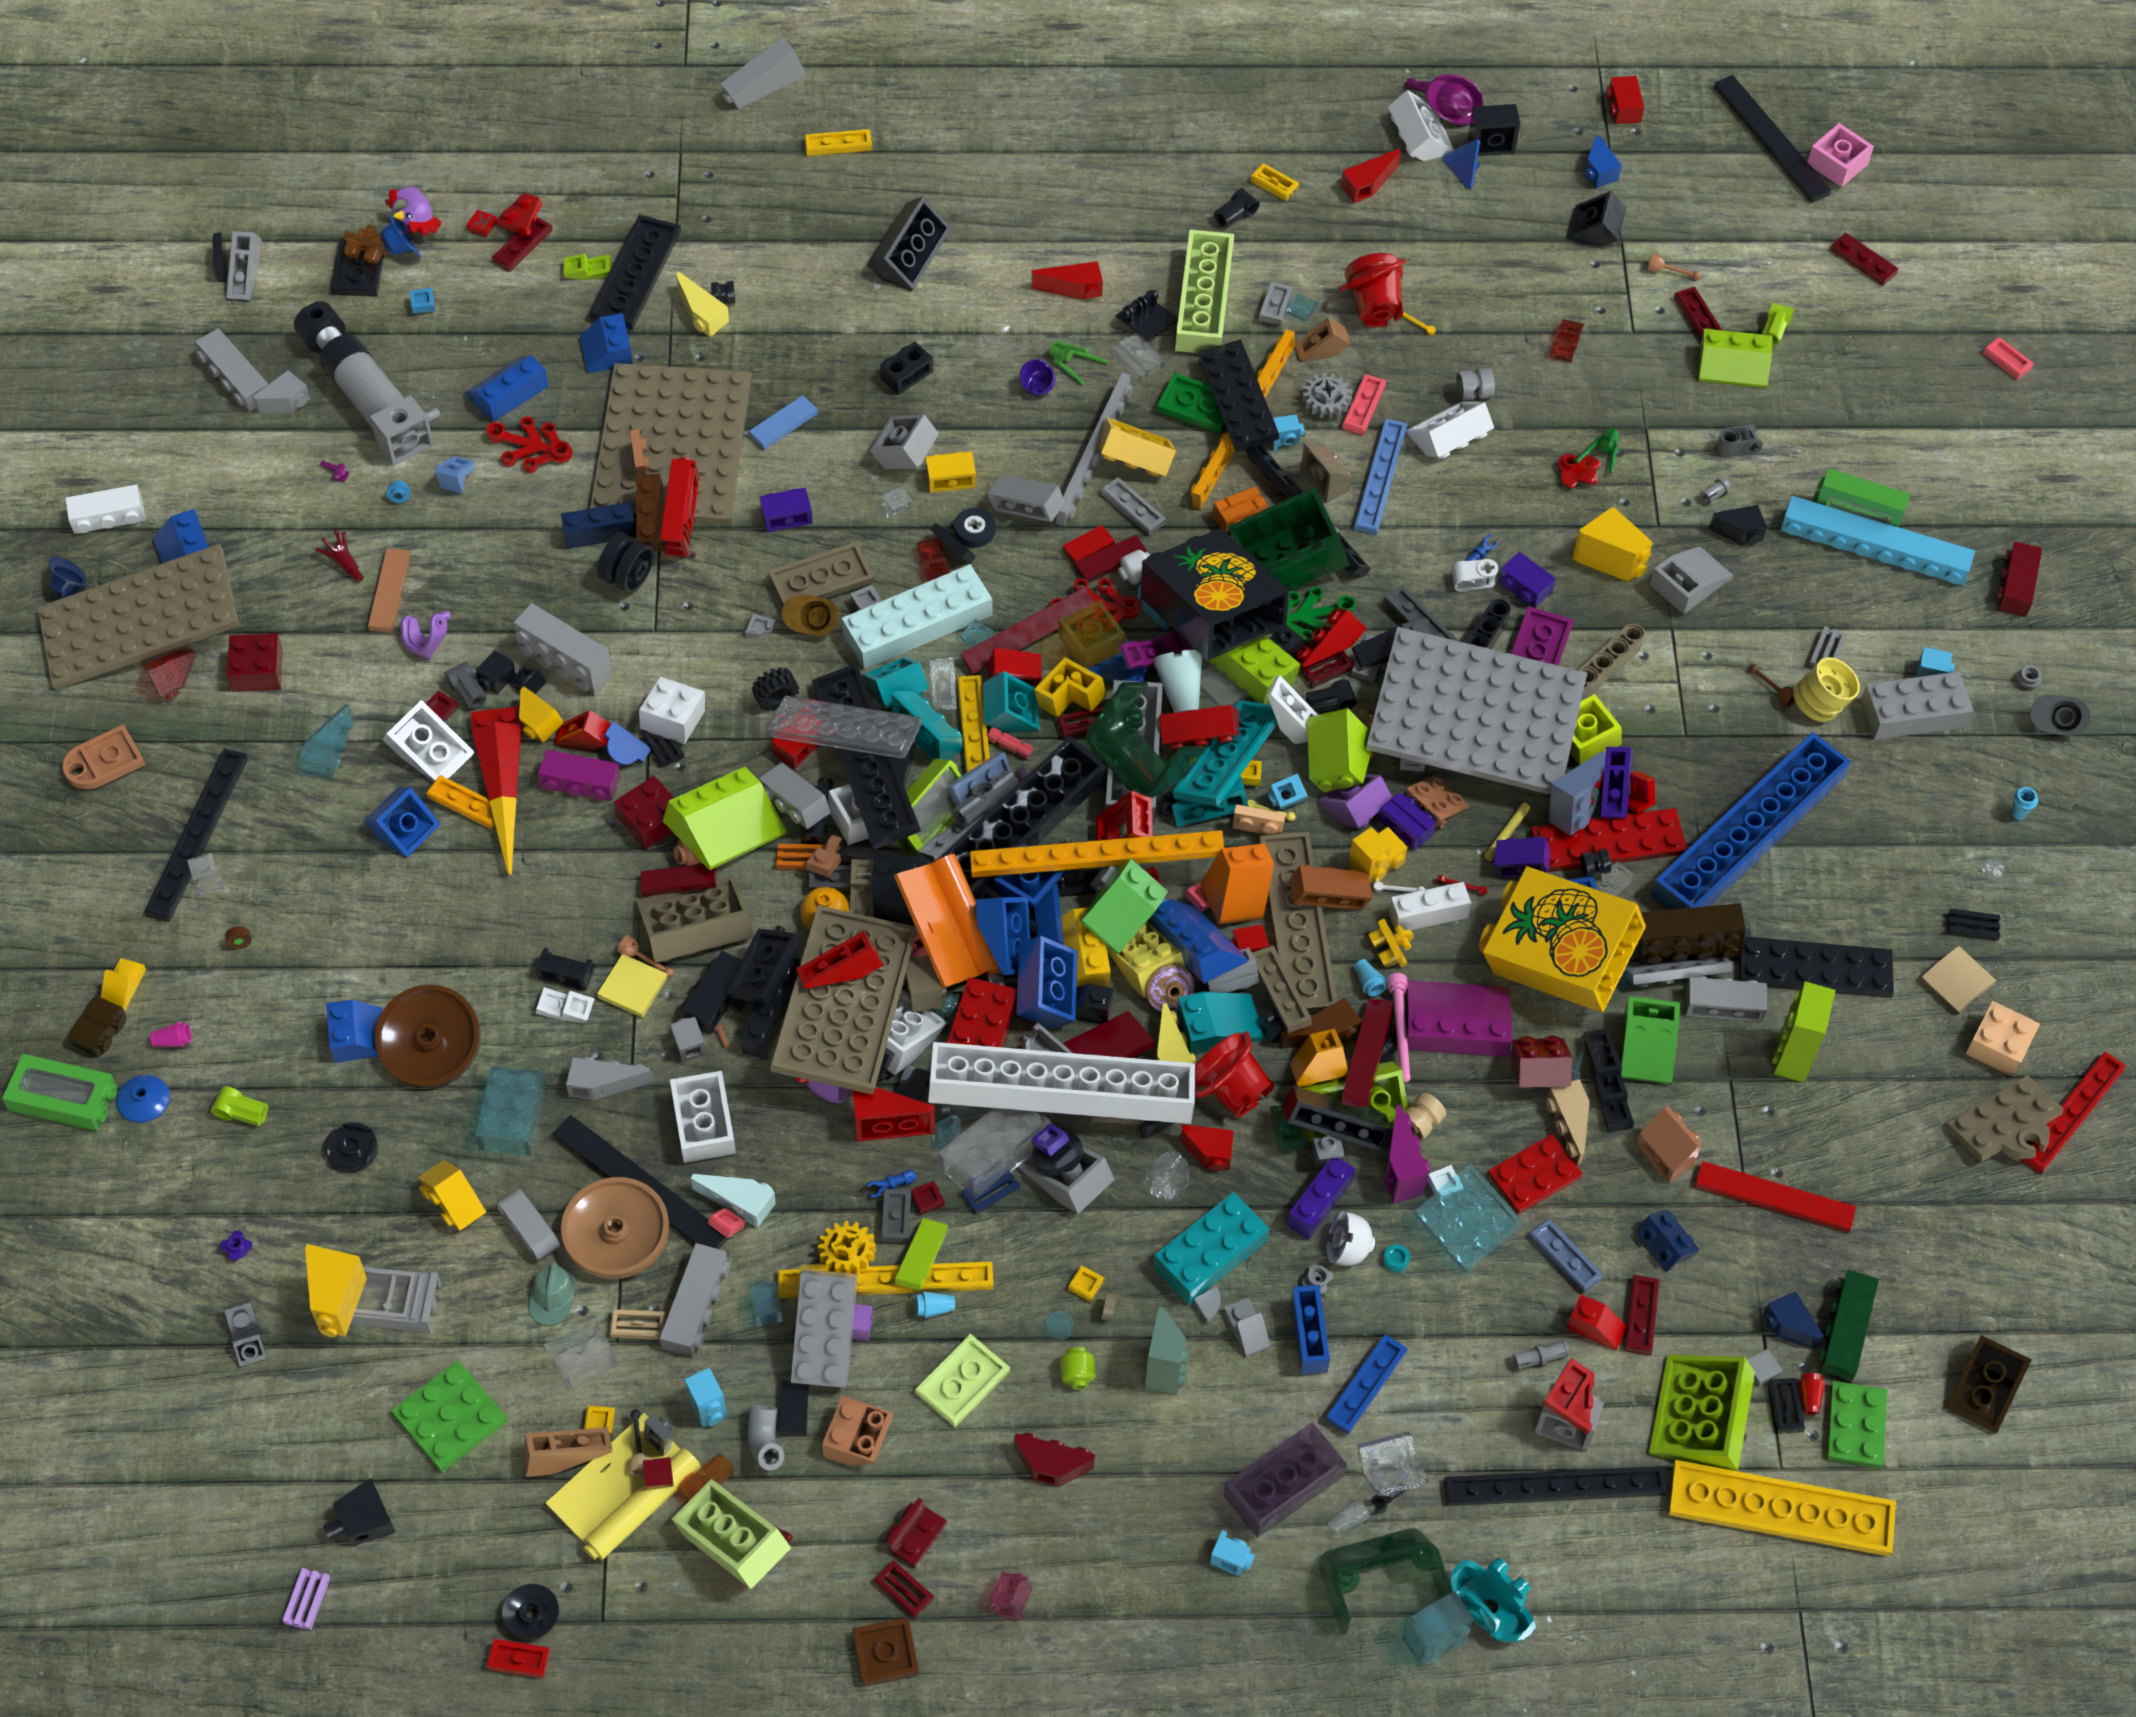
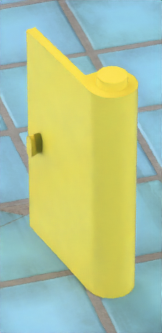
[546,1413,701,1560]

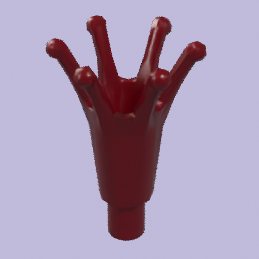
[315,529,364,583]

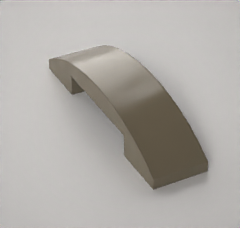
[850,859,874,918]

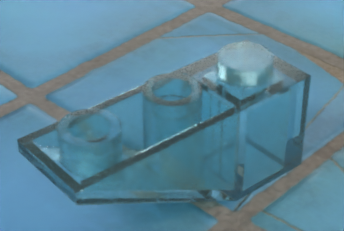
[299,704,355,779]

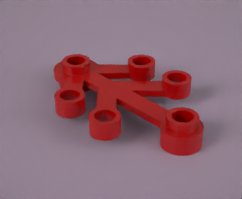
[486,416,573,473]
[1048,578,1141,634]

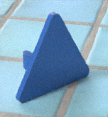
[1443,140,1480,188]

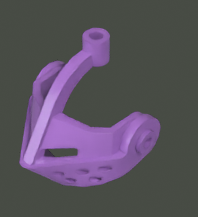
[400,611,451,660]

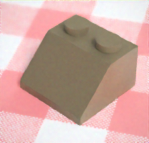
[1300,441,1352,503]

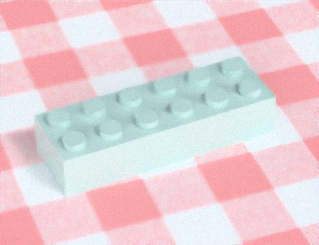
[842,564,992,670]

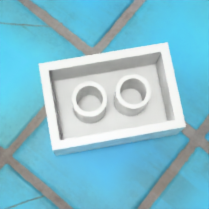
[670,1071,736,1163]

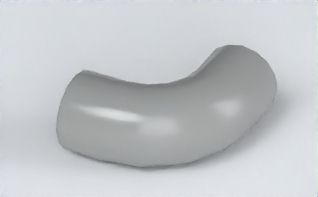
[748,1404,784,1471]

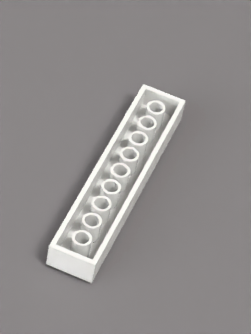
[928,1042,1195,1124]

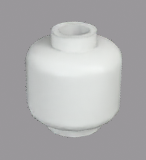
[1118,550,1150,585]

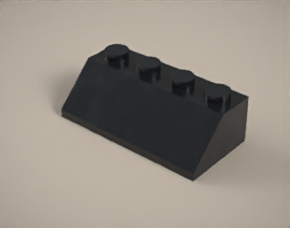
[867,196,951,291]

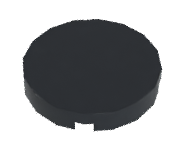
[324,1122,378,1173]
[1032,1132,1084,1176]

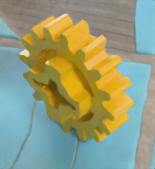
[818,1221,876,1274]

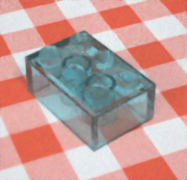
[475,1066,546,1156]

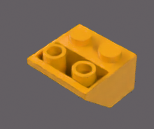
[1290,1028,1348,1087]

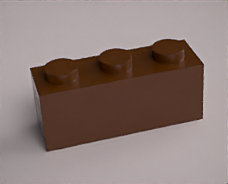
[636,474,664,551]

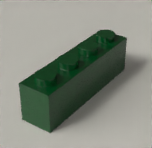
[1817,1269,1879,1384]

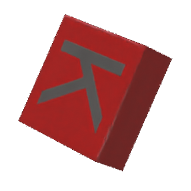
[466,210,497,237]

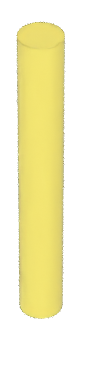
[1484,803,1531,861]

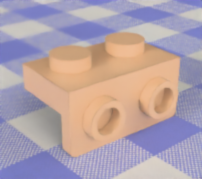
[1233,805,1286,835]

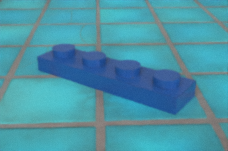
[1326,1334,1408,1435]

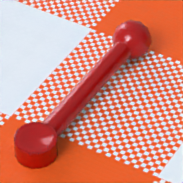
[1436,875,1488,895]

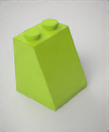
[1307,708,1371,793]

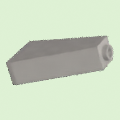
[720,37,806,109]

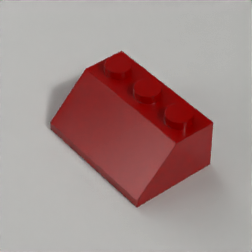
[1159,704,1240,750]

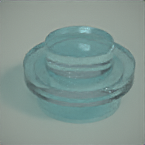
[941,993,961,1018]

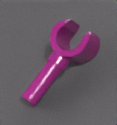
[320,460,349,482]

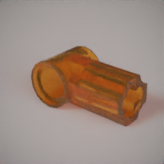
[678,1453,735,1501]

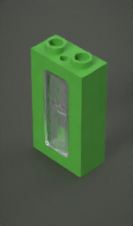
[1812,468,1911,527]
[2,1053,117,1131]

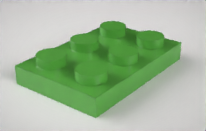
[1827,1381,1887,1469]

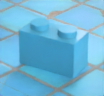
[684,1368,727,1428]

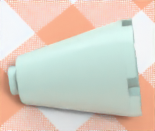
[1154,650,1202,713]

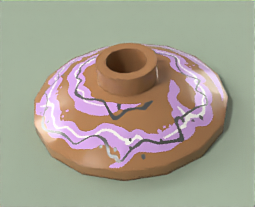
[1146,964,1195,1013]

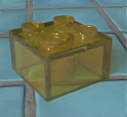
[1058,600,1125,669]

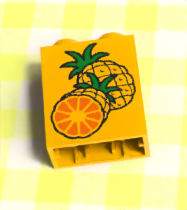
[1479,866,1646,1013]

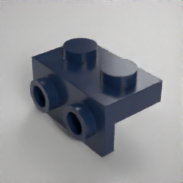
[1635,1209,1700,1272]

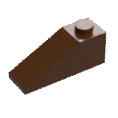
[1279,998,1362,1049]

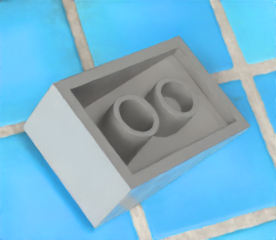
[1018,1147,1115,1214]

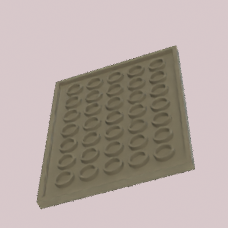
[590,363,752,525]

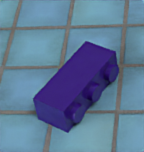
[1287,1158,1355,1240]

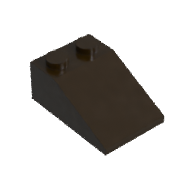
[1946,1335,2032,1433]

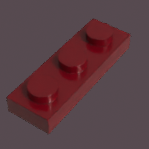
[1830,232,1899,286]

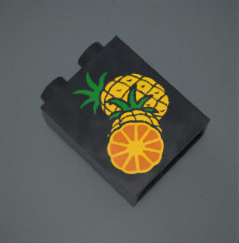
[1140,528,1289,661]

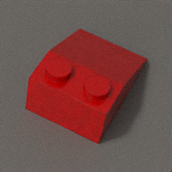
[852,1088,935,1142]

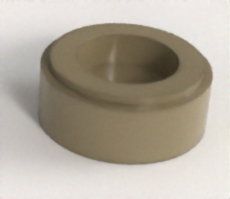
[1100,1293,1117,1321]

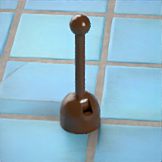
[1748,664,1795,708]

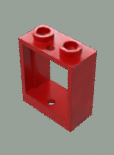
[1096,791,1153,841]

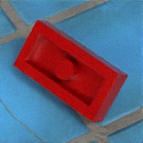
[487,1639,551,1678]

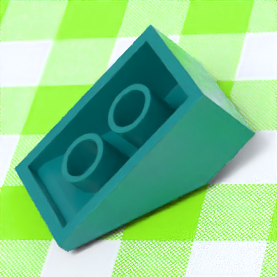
[1177,992,1265,1055]

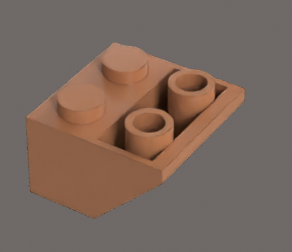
[1636,1106,1702,1183]
[822,1396,894,1466]

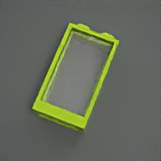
[897,759,961,855]

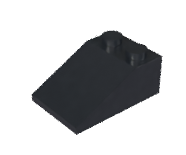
[872,854,931,927]

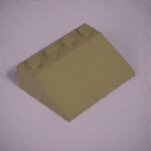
[636,875,754,963]

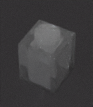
[187,853,224,896]

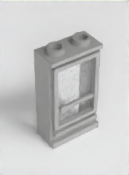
[350,1267,441,1333]

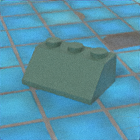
[1145,1307,1190,1395]

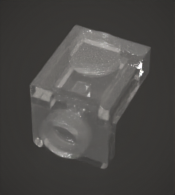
[881,485,912,518]

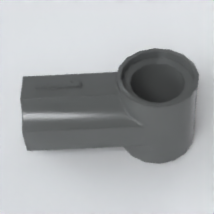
[444,661,487,709]

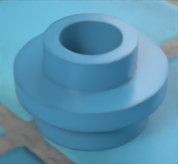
[386,481,411,503]

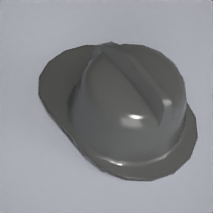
[2030,695,2090,736]

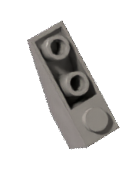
[566,1057,652,1100]

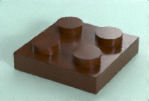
[853,1617,919,1686]

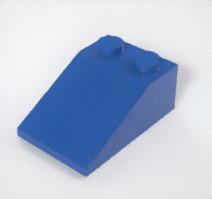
[975,897,1030,975]

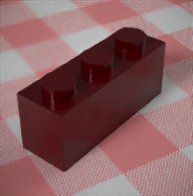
[1996,541,2043,617]

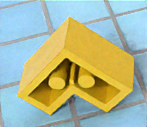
[1034,657,1106,717]
[1348,827,1408,884]
[417,1160,486,1230]

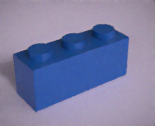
[1290,1285,1330,1375]

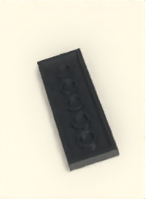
[589,215,681,330]
[1197,339,1280,452]
[1739,936,1894,998]

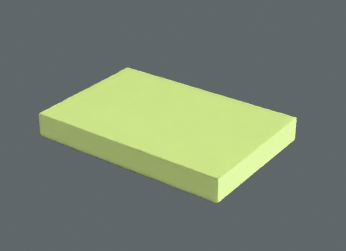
[915,1334,1010,1428]

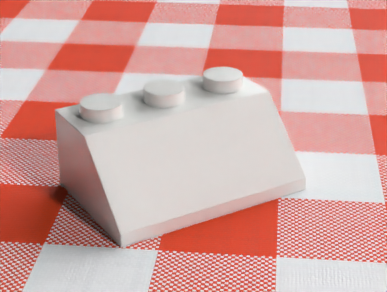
[1388,90,1454,161]
[1406,401,1494,459]

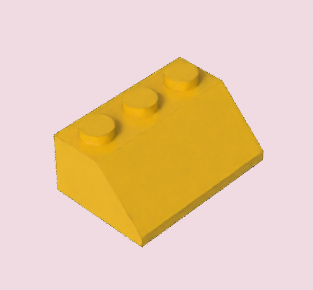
[1099,417,1176,477]
[1061,907,1111,987]

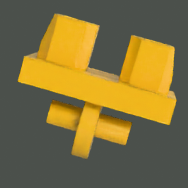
[1368,919,1414,968]

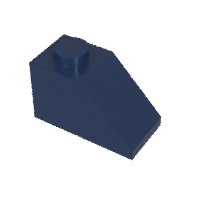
[1763,1291,1824,1349]

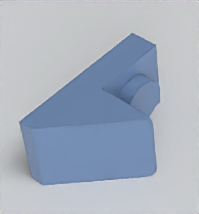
[435,456,475,493]

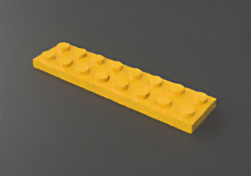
[1668,1460,1896,1557]

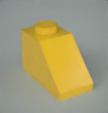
[519,687,564,743]

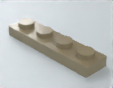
[1252,945,1312,1033]

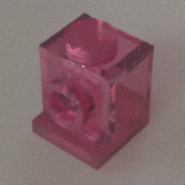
[989,1572,1033,1621]

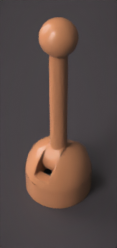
[1647,253,1701,280]
[617,935,674,978]

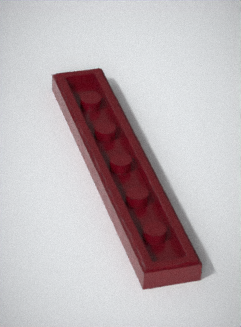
[960,587,1096,676]
[1342,999,1394,1107]

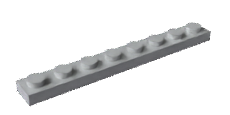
[1056,373,1133,527]

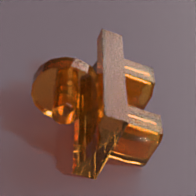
[343,224,389,264]

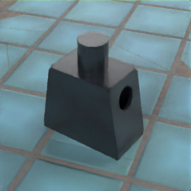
[323,1478,396,1546]

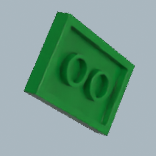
[1157,373,1225,434]

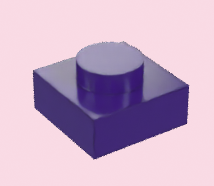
[1031,1123,1069,1156]

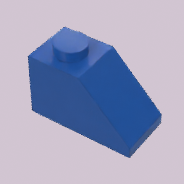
[1585,135,1622,188]

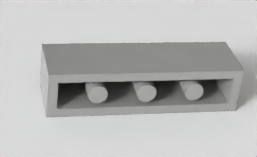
[195,328,269,412]
[660,1243,731,1358]

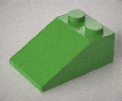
[1080,859,1168,954]

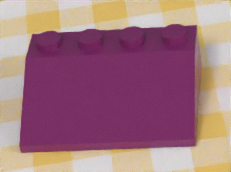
[1406,980,1512,1057]

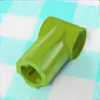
[1762,302,1794,347]
[210,1086,268,1126]

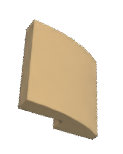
[1922,946,1996,1014]

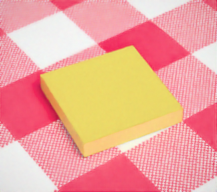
[597,954,667,1018]

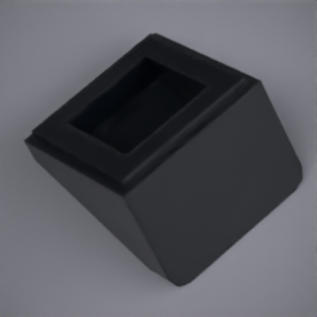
[508,666,546,694]

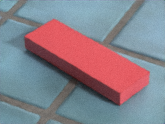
[1342,374,1386,436]

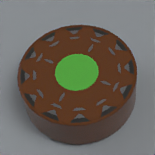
[224,926,252,950]

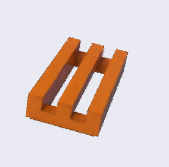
[777,844,827,870]

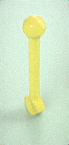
[1248,800,1296,821]

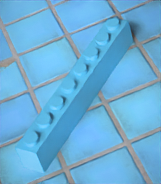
[1780,496,1975,586]

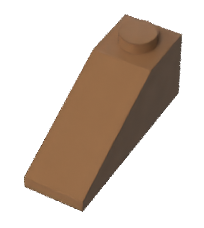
[522,1427,612,1477]

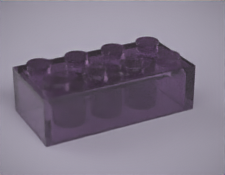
[1223,1422,1347,1538]

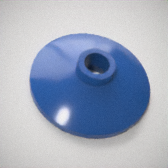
[117,1075,170,1123]

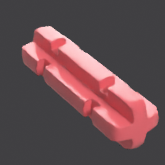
[987,727,1033,759]

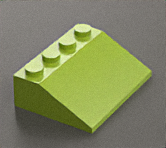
[663,767,787,870]
[1649,1355,1755,1471]

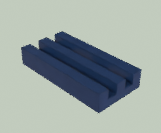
[961,1164,1020,1214]

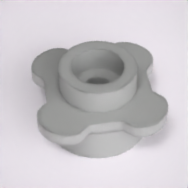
[1302,1264,1333,1294]

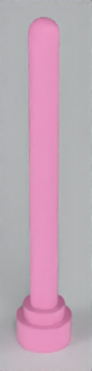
[1387,973,1410,1083]

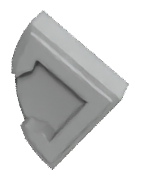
[745,614,776,638]
[1193,1287,1221,1324]

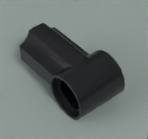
[1214,188,1260,227]
[1305,679,1357,713]

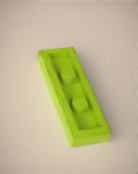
[895,1218,948,1291]

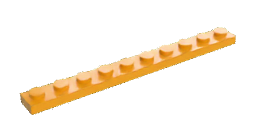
[1190,329,1295,510]
[970,830,1224,878]

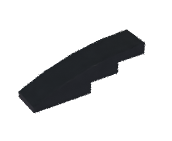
[1583,1029,1634,1132]

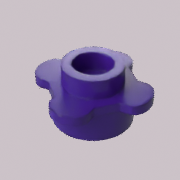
[220,1230,253,1261]

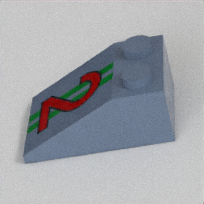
[1549,751,1606,835]

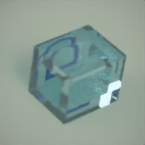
[749,1281,783,1327]

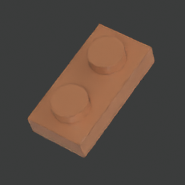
[630,429,650,475]

